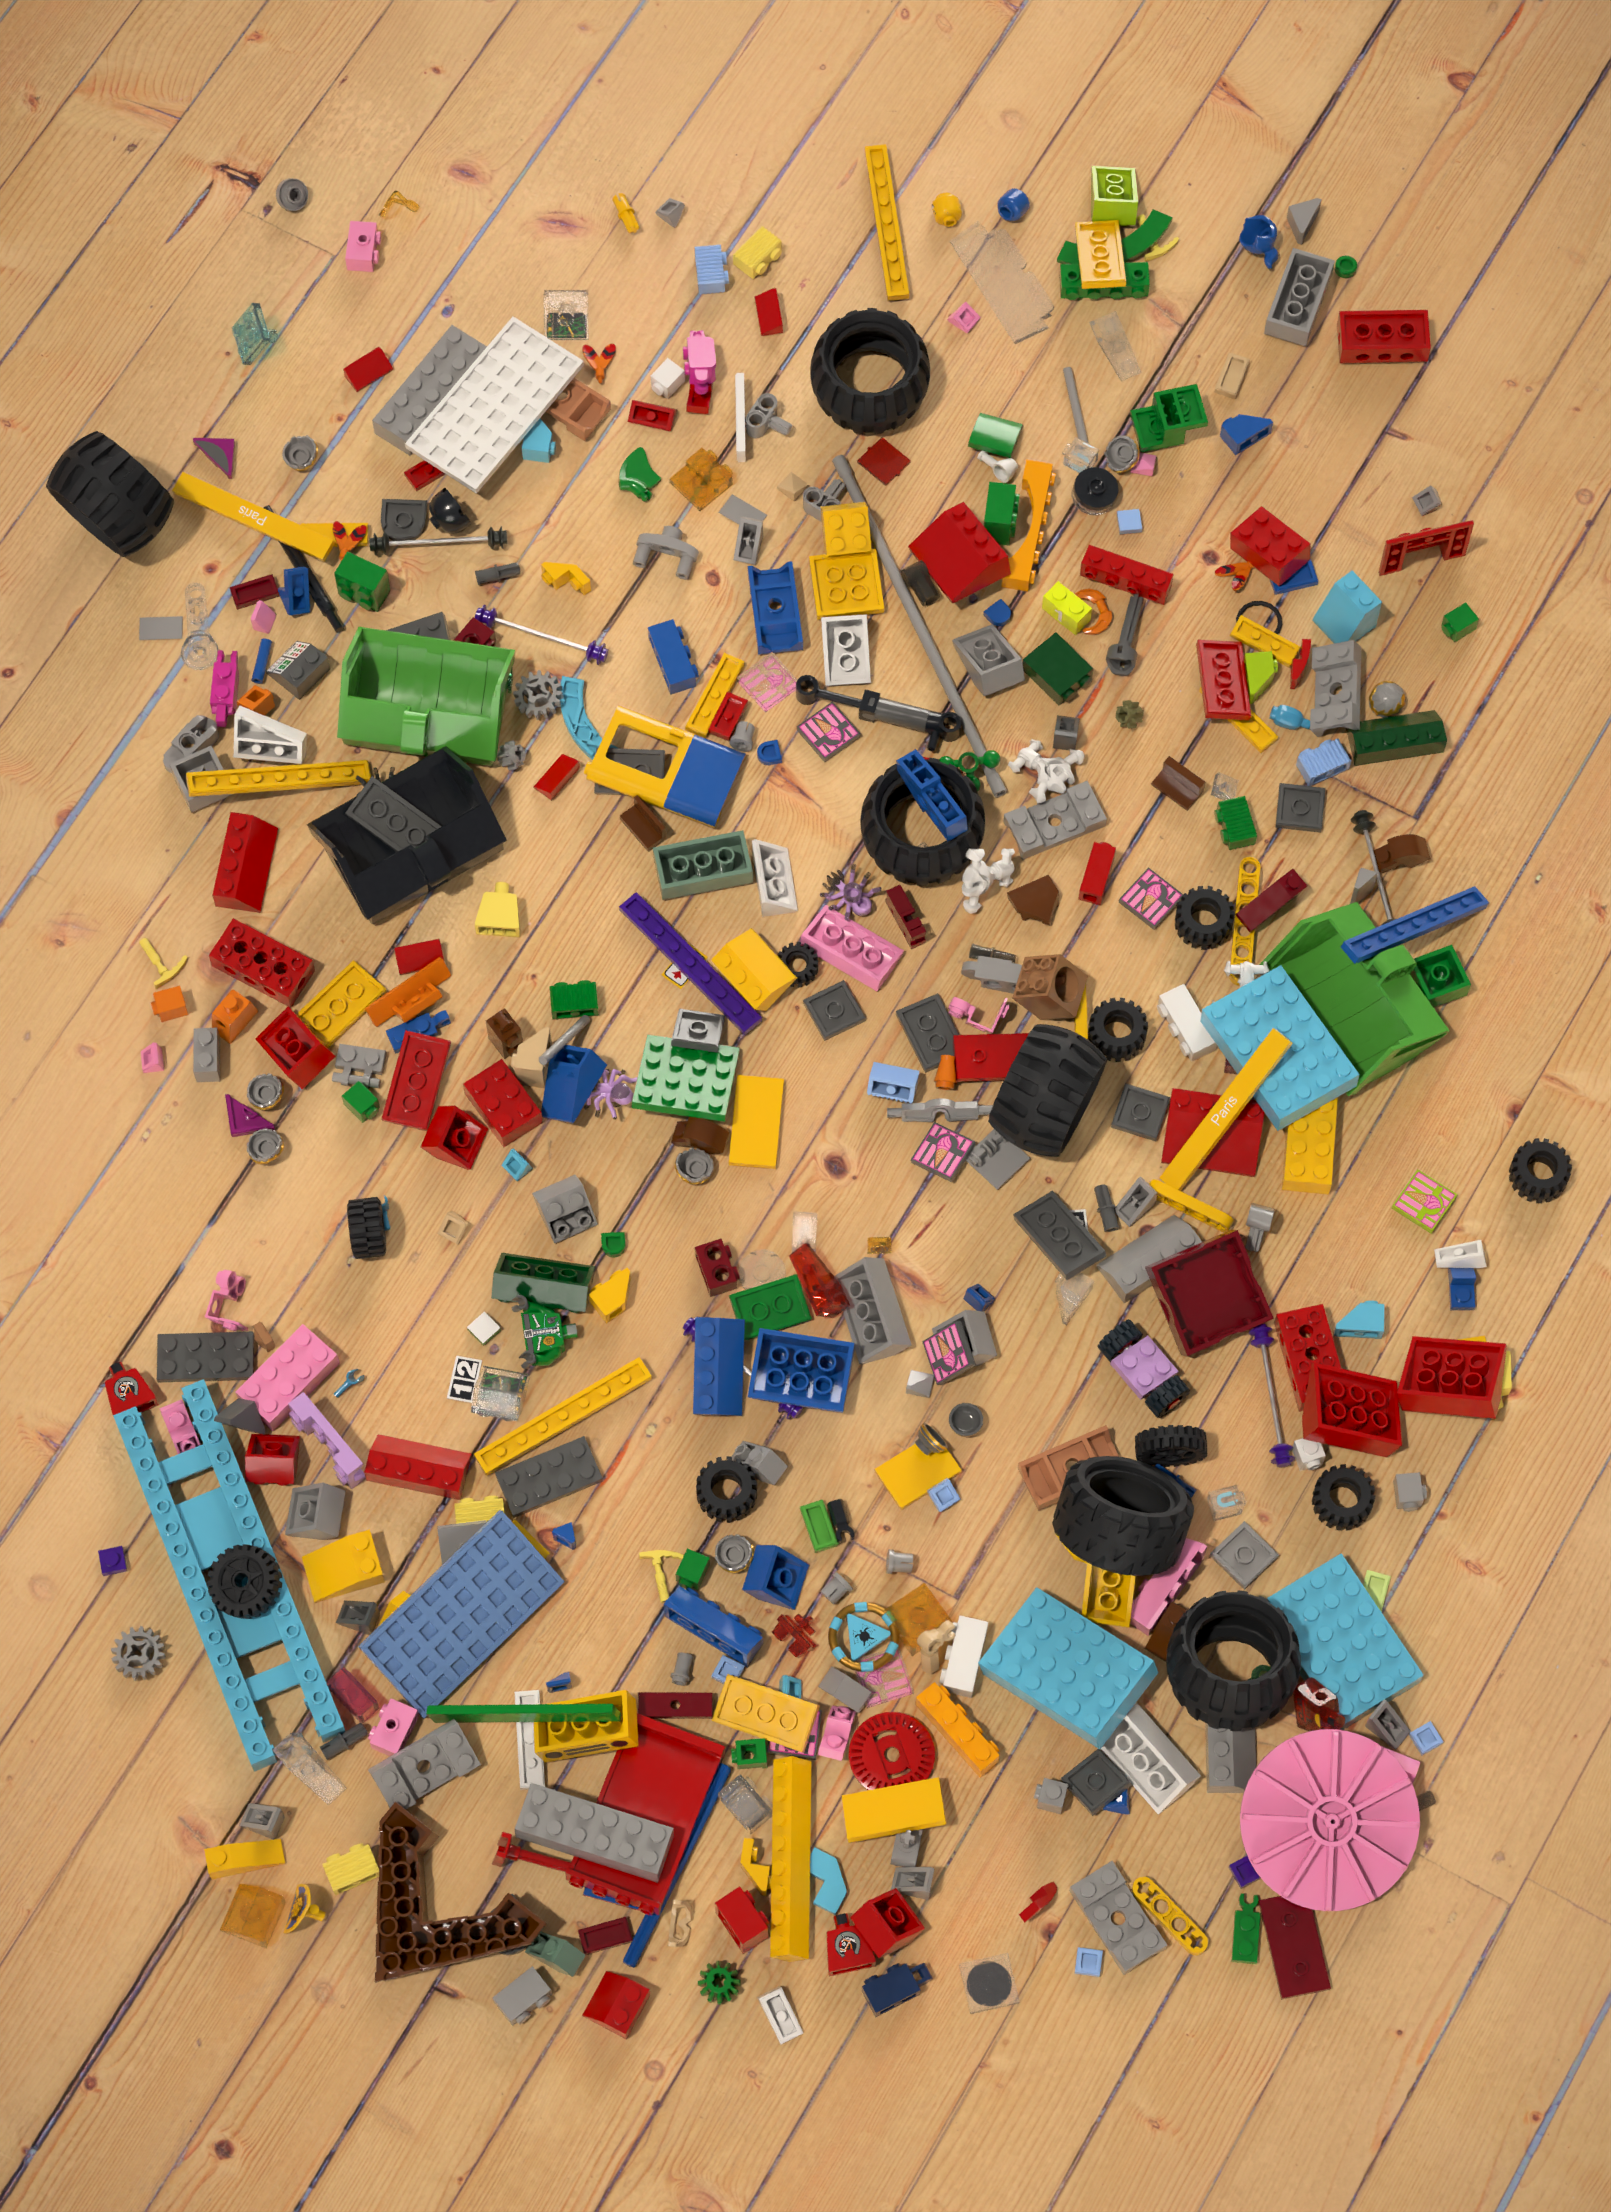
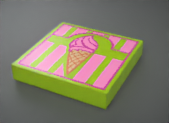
[1391,1169,1458,1234]

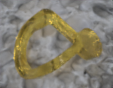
[379,191,419,218]

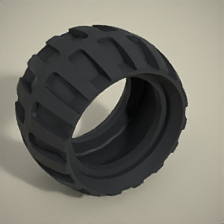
[810,308,930,435]
[46,431,174,557]
[860,758,985,886]
[988,1024,1107,1157]
[1166,1590,1301,1731]

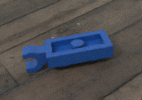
[386,1010,451,1054]

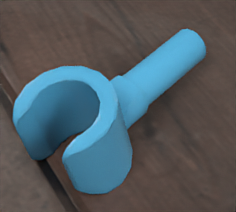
[382,1196,390,1231]
[334,1369,364,1398]

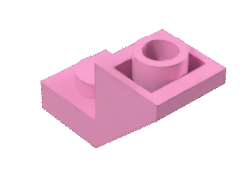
[159,1399,200,1454]
[818,1705,856,1761]

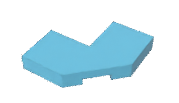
[810,1847,847,1915]

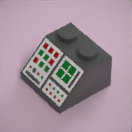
[266,641,330,700]

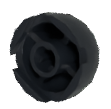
[429,488,471,534]

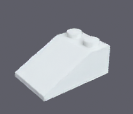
[821,615,871,686]

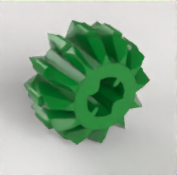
[698,1961,741,2005]

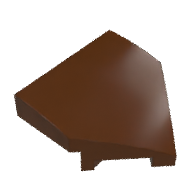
[1007,875,1059,925]

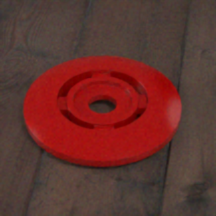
[849,1712,935,1790]

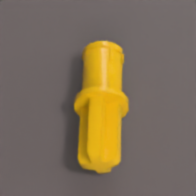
[612,193,639,233]

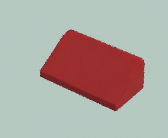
[755,288,783,336]
[343,347,393,392]
[628,400,677,431]
[533,754,580,801]
[394,939,444,975]

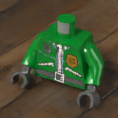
[512,1295,578,1369]

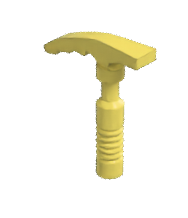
[1136,214,1179,262]
[139,938,187,989]
[639,1550,684,1603]

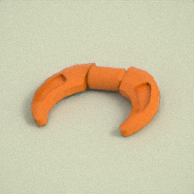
[1075,589,1112,635]

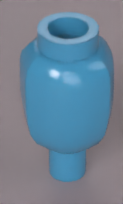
[1269,705,1310,730]

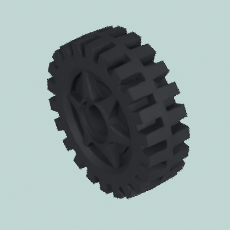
[1135,1425,1207,1467]
[207,1544,282,1619]

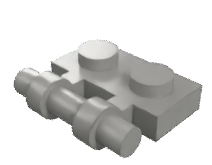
[332,1044,386,1089]

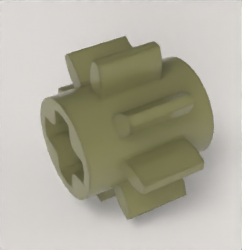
[1116,700,1144,729]

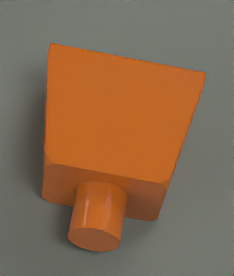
[212,989,258,1044]

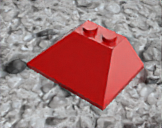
[1378,520,1474,576]

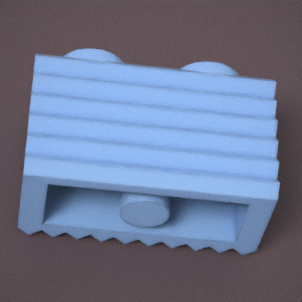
[694,244,729,295]
[1296,739,1351,786]
[867,1062,920,1104]

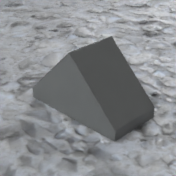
[1053,715,1080,751]
[214,1398,265,1434]
[336,1600,380,1635]

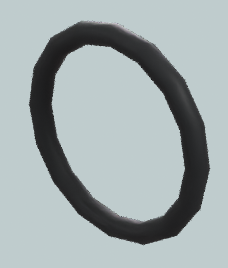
[1236,601,1283,634]

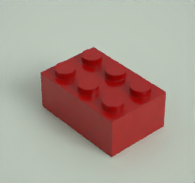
[1230,506,1311,586]
[463,1059,543,1147]

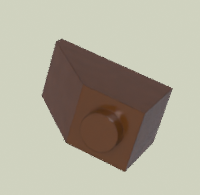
[1145,1601,1187,1662]

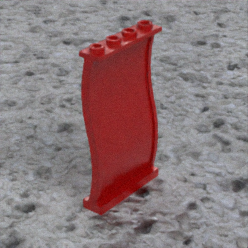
[565,1713,725,1915]

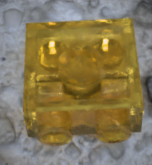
[669,448,733,511]

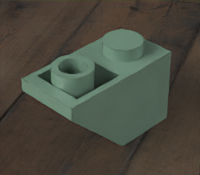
[525,1932,586,1977]

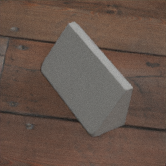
[1350,868,1377,904]

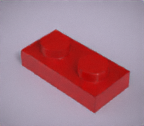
[708,692,748,741]

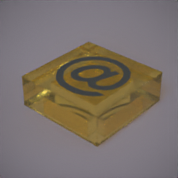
[867,1237,892,1254]

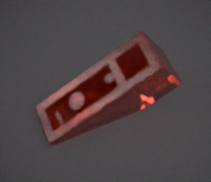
[789,1243,850,1318]

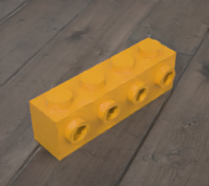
[915,1682,1000,1778]

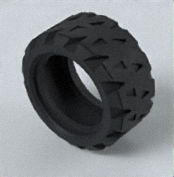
[1052,1456,1194,1576]

